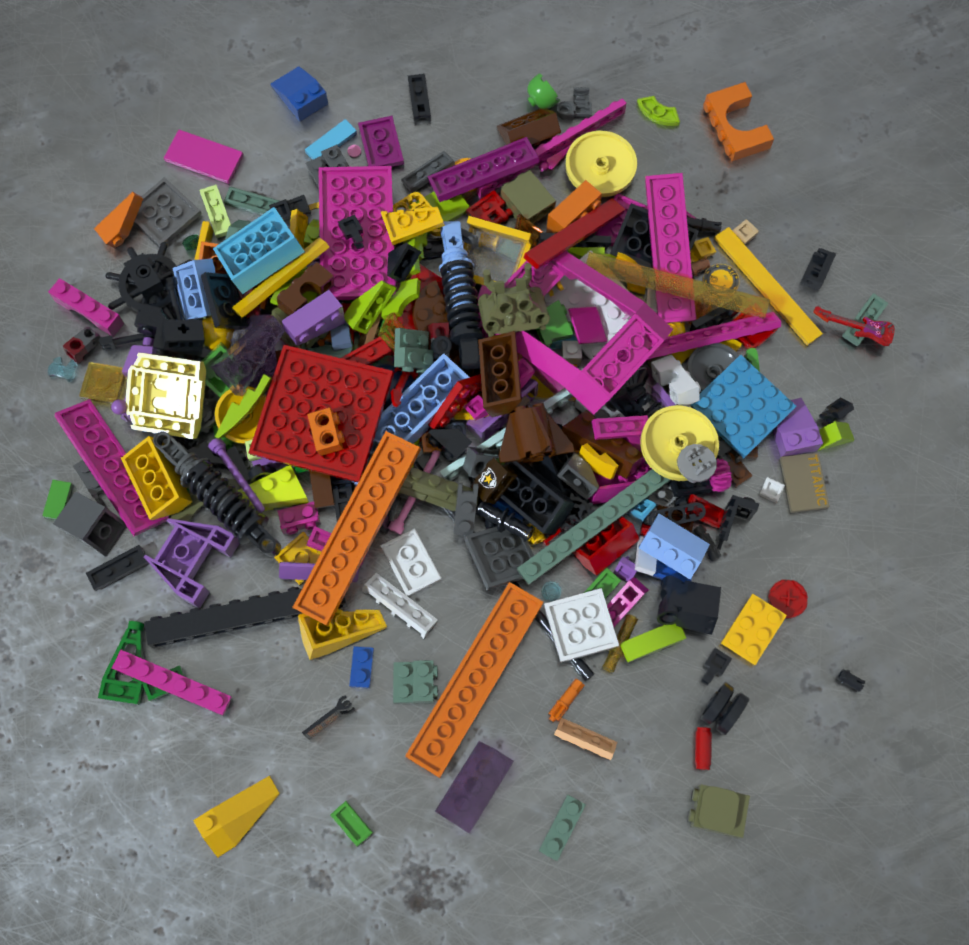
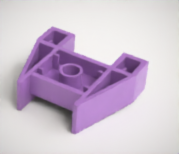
[144,518,240,608]

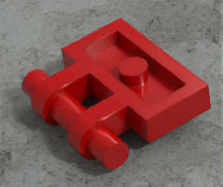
[466,190,513,224]

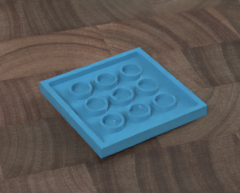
[690,355,796,458]

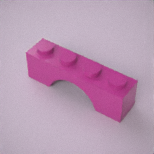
[48,278,124,337]

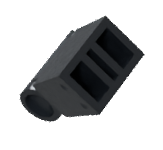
[657,576,721,635]

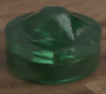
[182,234,199,251]

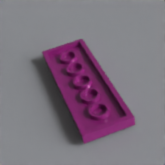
[427,137,540,203]

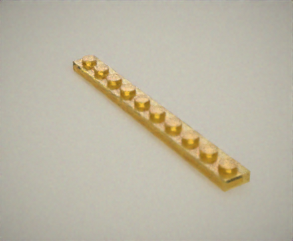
[586,252,770,319]

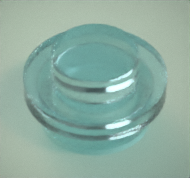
[541,581,561,601]

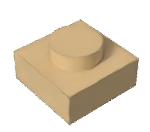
[733,219,759,245]

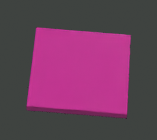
[568,307,607,344]

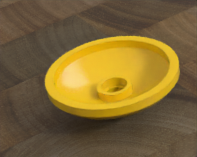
[215,386,266,443]

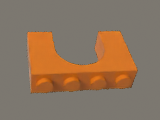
[703,82,774,161]

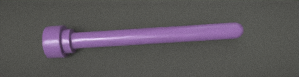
[208,438,265,513]

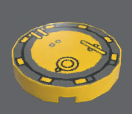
[702,264,739,299]

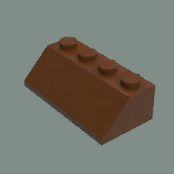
[478,331,522,417]

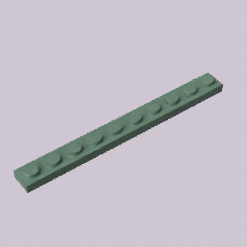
[517,469,671,585]

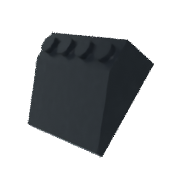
[610,203,699,272]

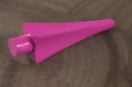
[539,145,571,172]

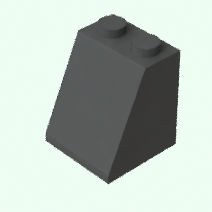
[53,492,126,557]

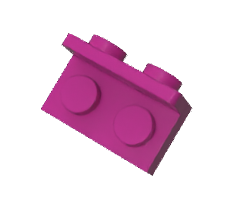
[277,501,321,535]

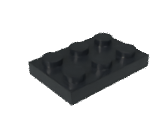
[201,272,248,329]

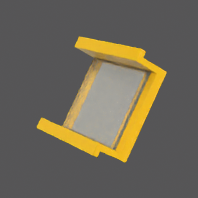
[463,216,533,286]

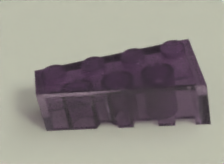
[210,315,285,396]

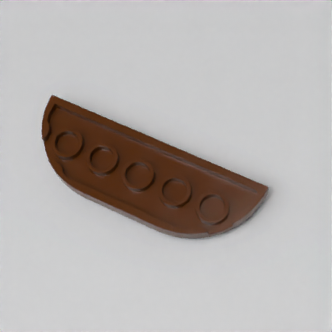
[412,280,476,377]

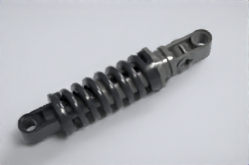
[153,431,281,557]

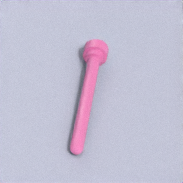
[388,450,440,535]

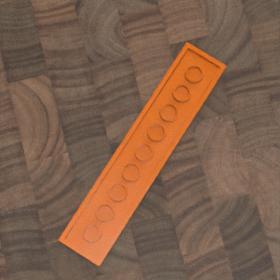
[292,431,421,626]
[405,582,544,778]

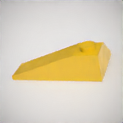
[298,609,387,660]
[193,776,280,858]

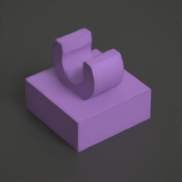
[613,556,637,582]

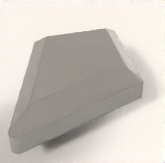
[648,485,678,507]

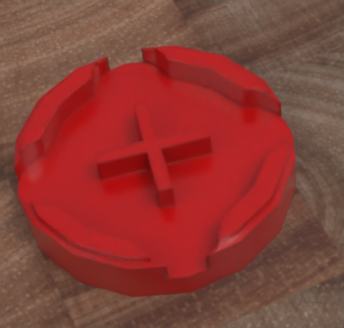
[767,579,808,619]

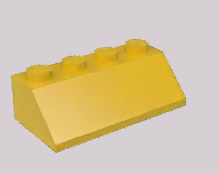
[121,436,193,520]

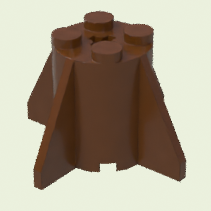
[499,403,575,466]

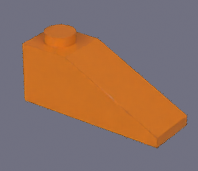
[94,192,143,248]

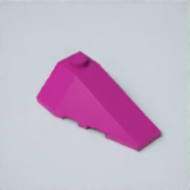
[589,463,652,505]

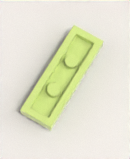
[199,185,231,238]

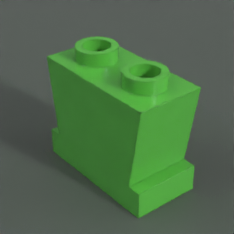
[535,300,574,347]

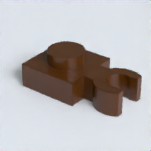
[721,452,752,488]

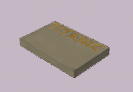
[780,453,830,513]

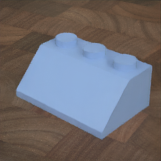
[173,259,215,320]
[638,514,710,579]

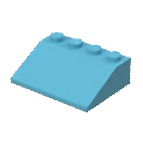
[213,207,305,294]

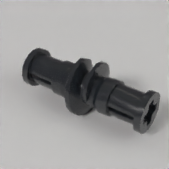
[476,501,535,543]

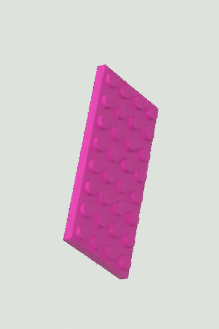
[319,166,396,300]

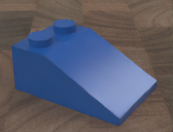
[270,66,328,122]

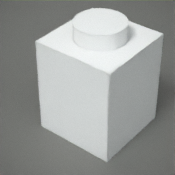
[561,341,582,367]

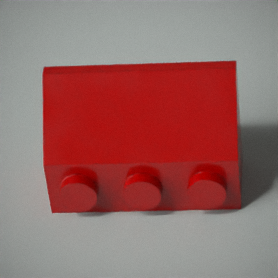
[573,517,640,576]

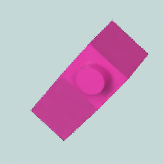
[607,577,649,627]

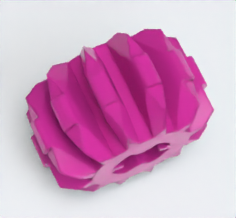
[709,459,732,492]

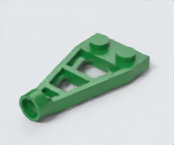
[98,621,145,705]

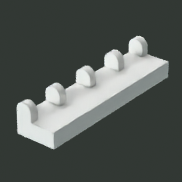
[362,573,438,639]

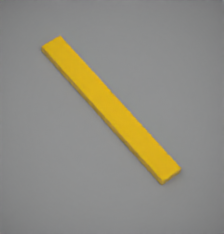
[714,227,823,346]

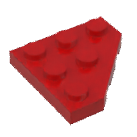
[428,374,482,430]

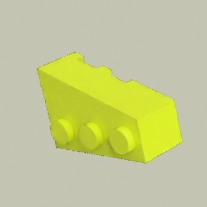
[238,465,309,512]

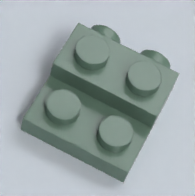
[394,328,433,373]
[393,660,438,704]

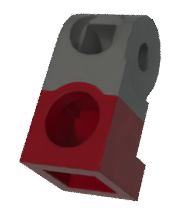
[427,322,450,359]
[62,327,101,364]

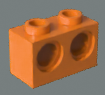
[307,408,345,456]

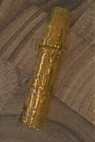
[602,614,638,673]

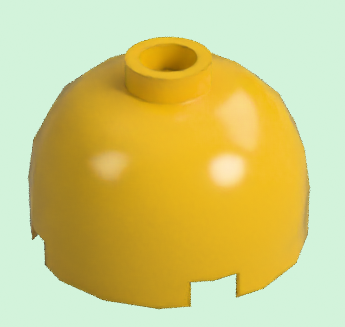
[202,316,235,350]

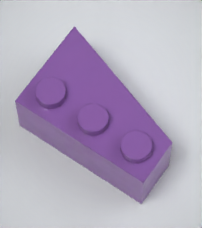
[282,290,345,346]

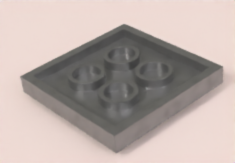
[134,177,202,247]

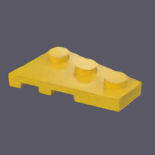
[380,207,445,245]

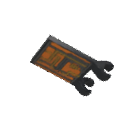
[302,696,355,740]

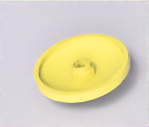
[565,131,637,197]
[640,405,719,481]

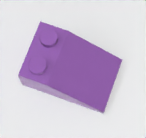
[772,398,823,457]

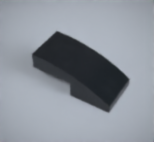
[269,195,311,221]

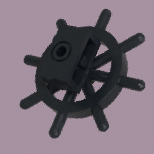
[105,242,193,327]

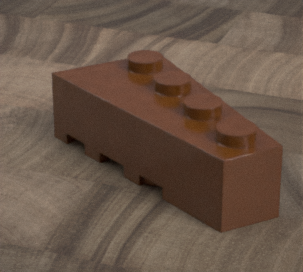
[561,410,644,479]

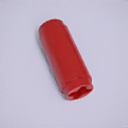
[695,727,712,770]

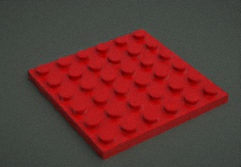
[248,345,394,483]

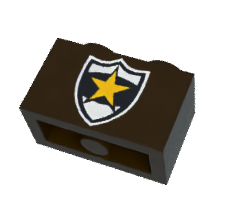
[470,457,518,504]

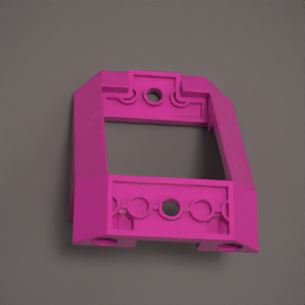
[494,251,673,415]

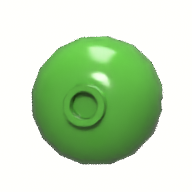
[527,73,560,109]

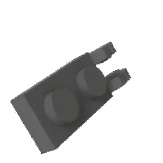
[73,460,105,506]

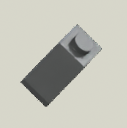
[557,453,599,500]

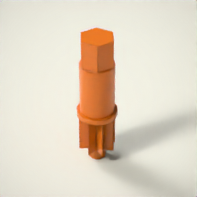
[548,679,585,722]

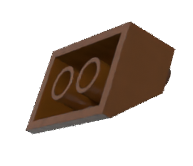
[497,109,561,146]

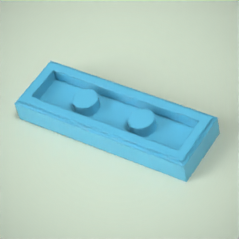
[305,119,357,160]

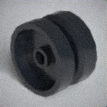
[700,682,750,736]

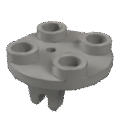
[677,444,717,483]

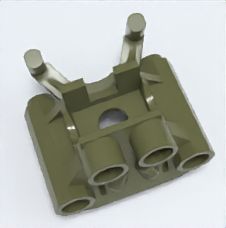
[478,263,550,337]

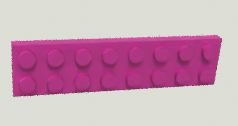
[645,173,696,323]
[55,399,169,537]

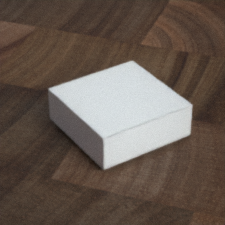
[759,477,785,503]

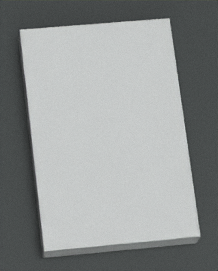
[380,528,442,597]

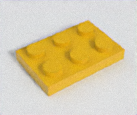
[720,594,787,666]

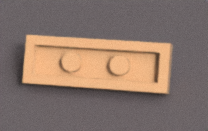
[554,718,617,760]

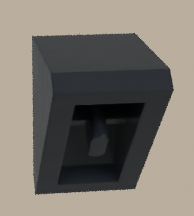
[387,243,421,283]

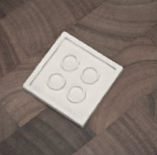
[544,588,619,663]

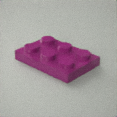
[358,116,404,167]

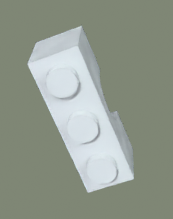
[651,355,701,406]

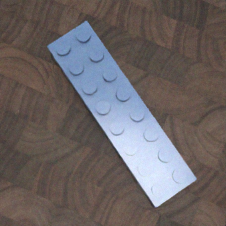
[352,353,469,486]

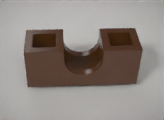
[277,262,334,316]

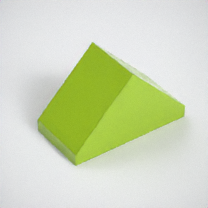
[818,421,855,451]

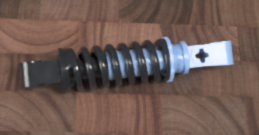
[439,221,485,370]

